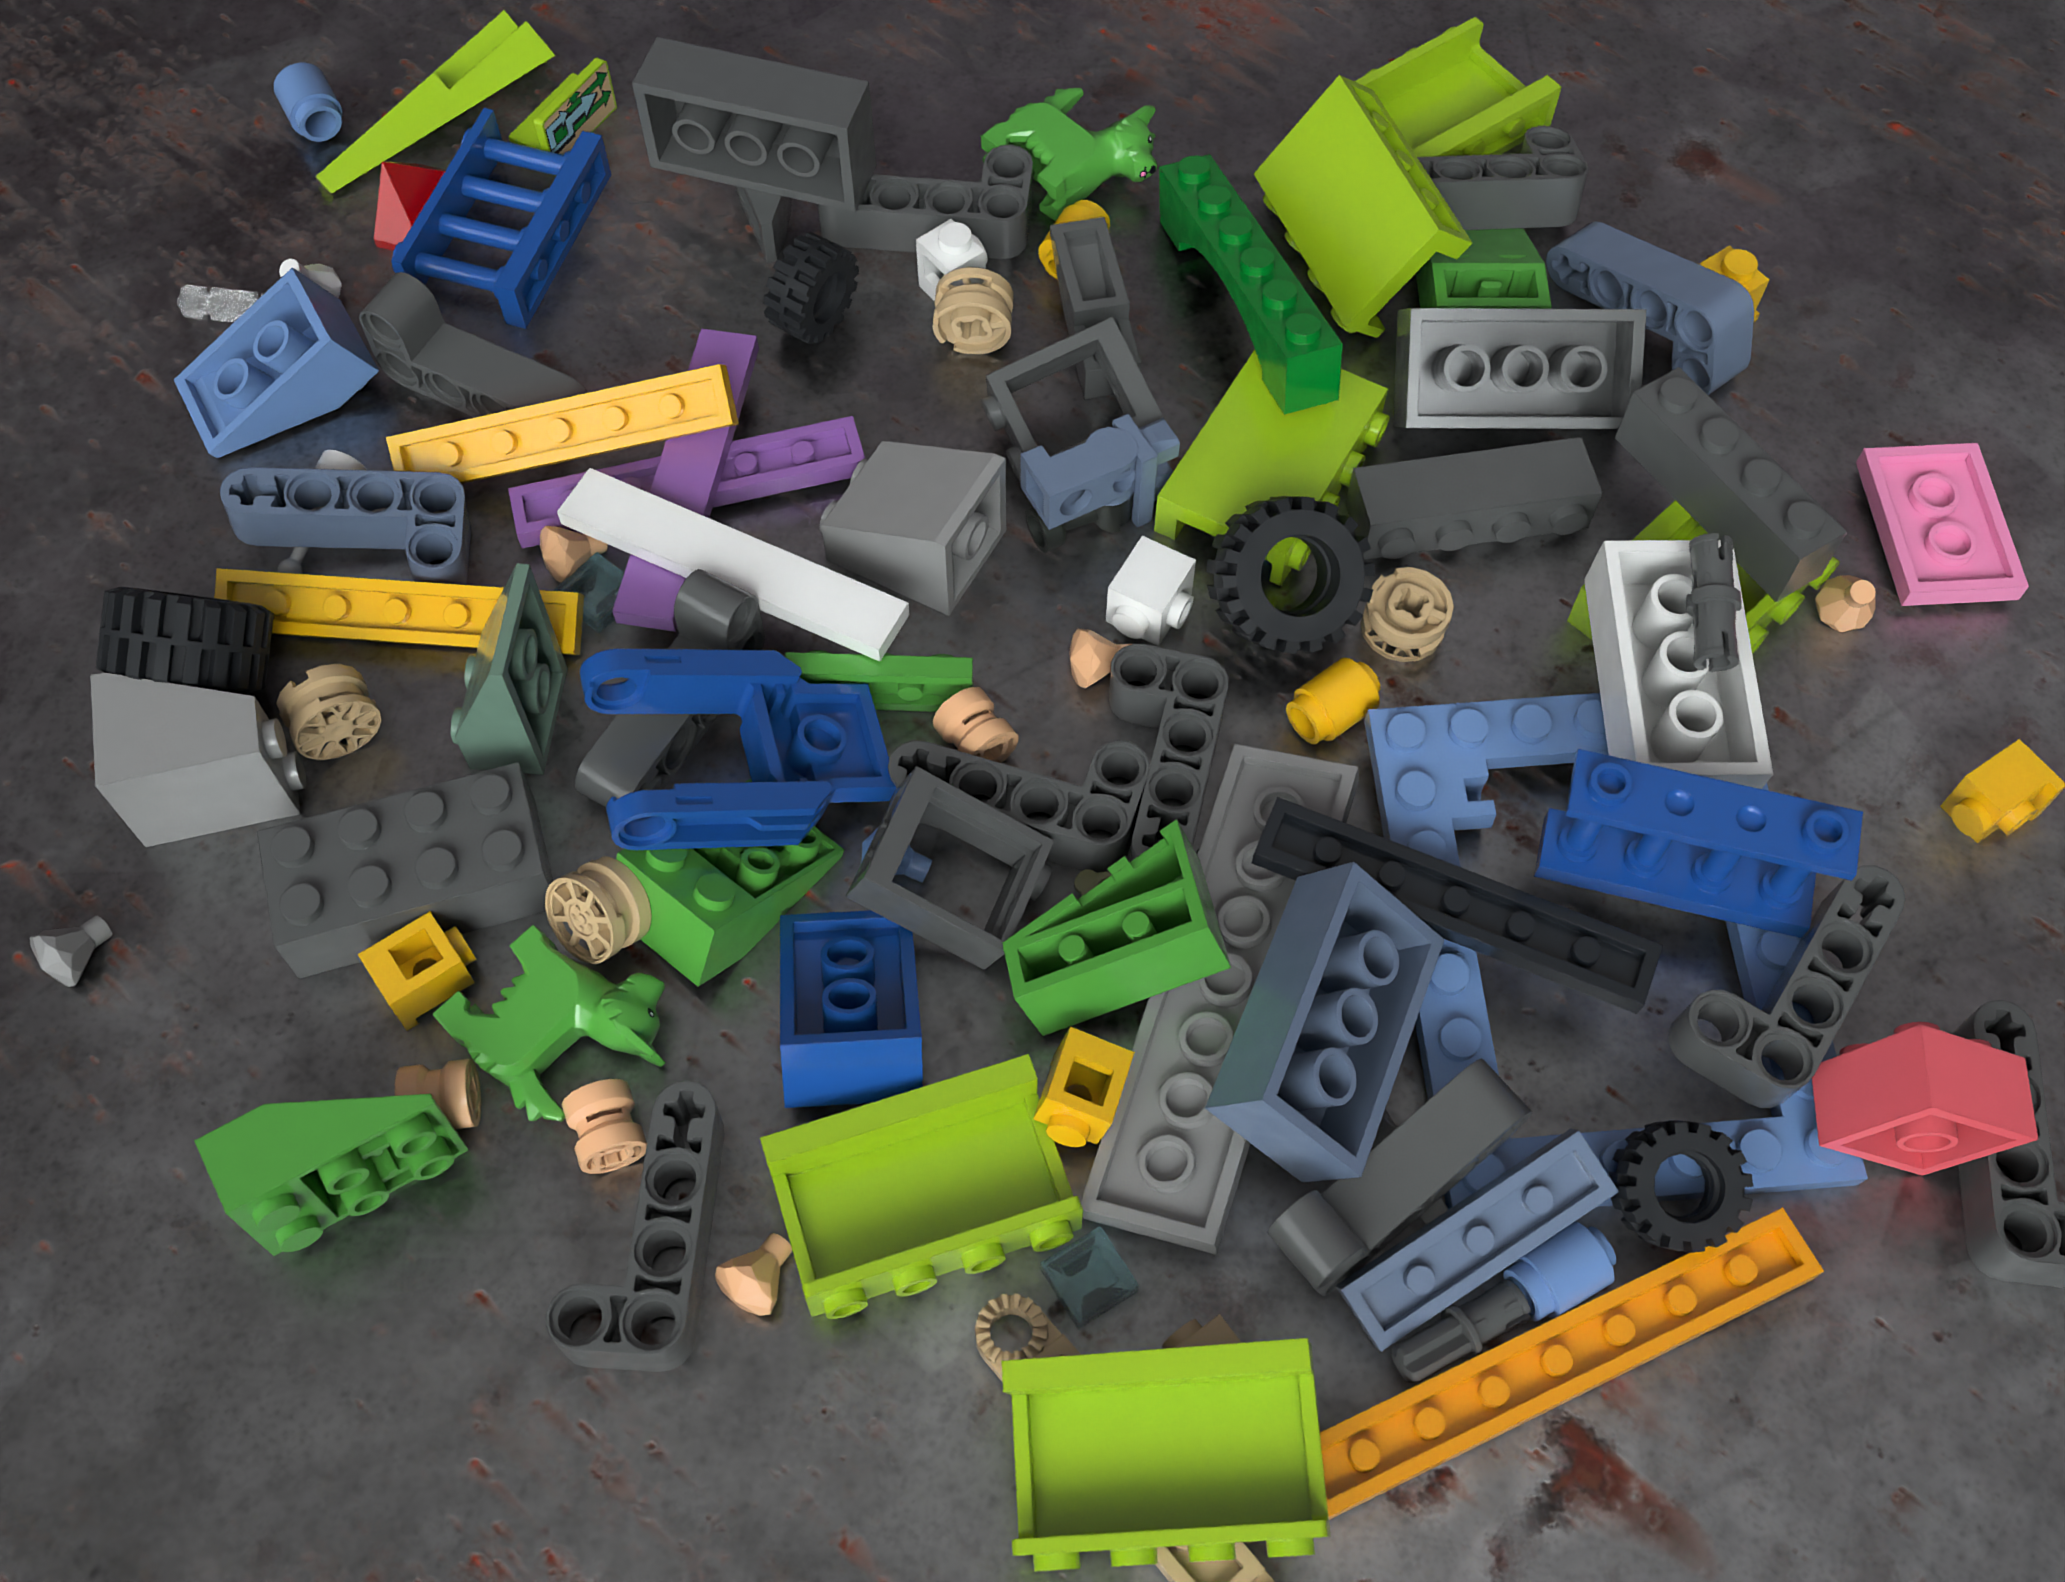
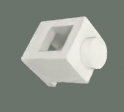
[916,219,988,301]

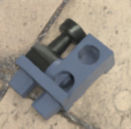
[1021,414,1180,553]

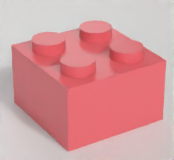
[1812,1022,2039,1176]

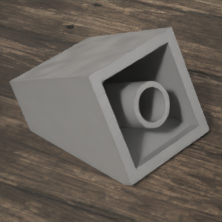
[820,441,1006,616]
[90,672,307,847]

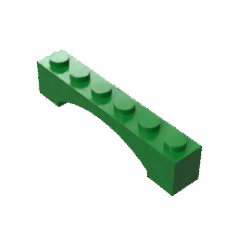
[1159,154,1343,415]

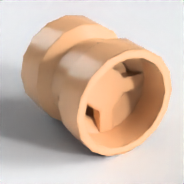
[933,687,1019,763]
[395,1059,481,1129]
[562,1079,647,1174]

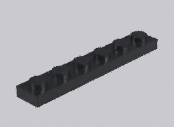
[1251,797,1663,1014]

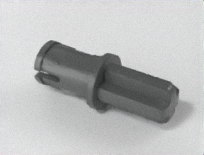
[1391,1279,1531,1382]

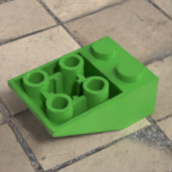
[1416,228,1552,309]
[616,779,845,987]
[194,1094,469,1256]

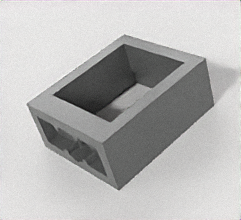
[981,317,1164,482]
[845,766,1054,970]

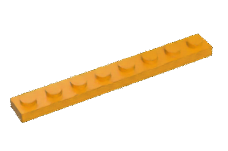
[1320,1207,1824,1520]

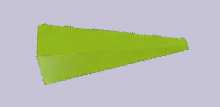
[315,10,555,194]

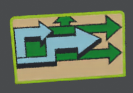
[508,57,617,155]

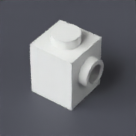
[1106,535,1196,646]

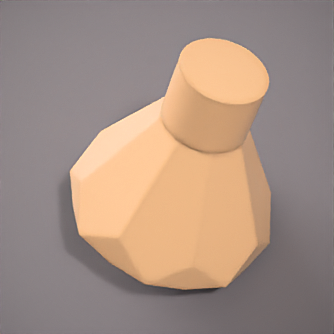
[540,526,608,584]
[1815,575,1875,633]
[1069,628,1132,688]
[715,1233,792,1316]

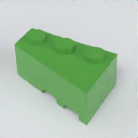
[1002,819,1232,1036]

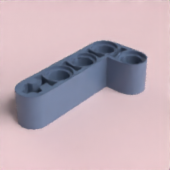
[1546,221,1754,395]
[220,467,471,585]

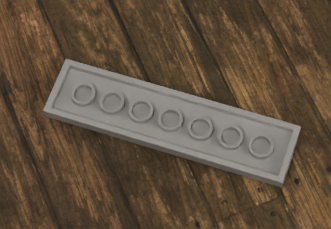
[1081,744,1359,1255]

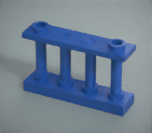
[391,108,611,329]
[1534,749,1863,938]

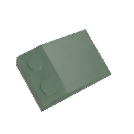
[451,563,568,775]

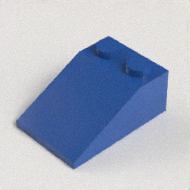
[780,910,923,1108]

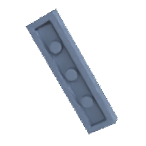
[1335,1128,1619,1352]

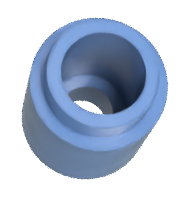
[274,62,343,142]
[1503,1221,1616,1322]

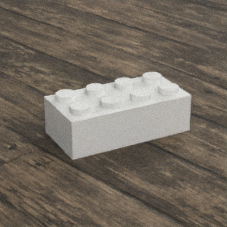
[1584,540,1773,789]

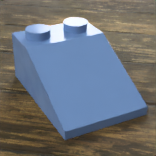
[174,267,379,458]

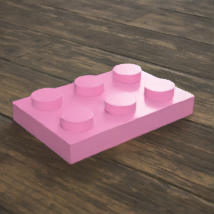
[1856,443,2029,606]

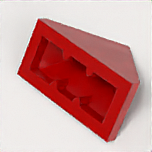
[374,161,446,251]

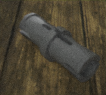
[1686,533,1742,672]

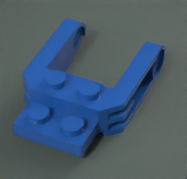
[580,649,896,850]

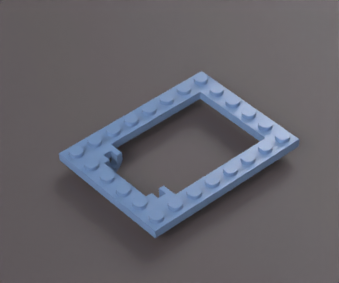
[1364,693,1868,1210]

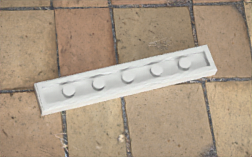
[557,468,910,662]

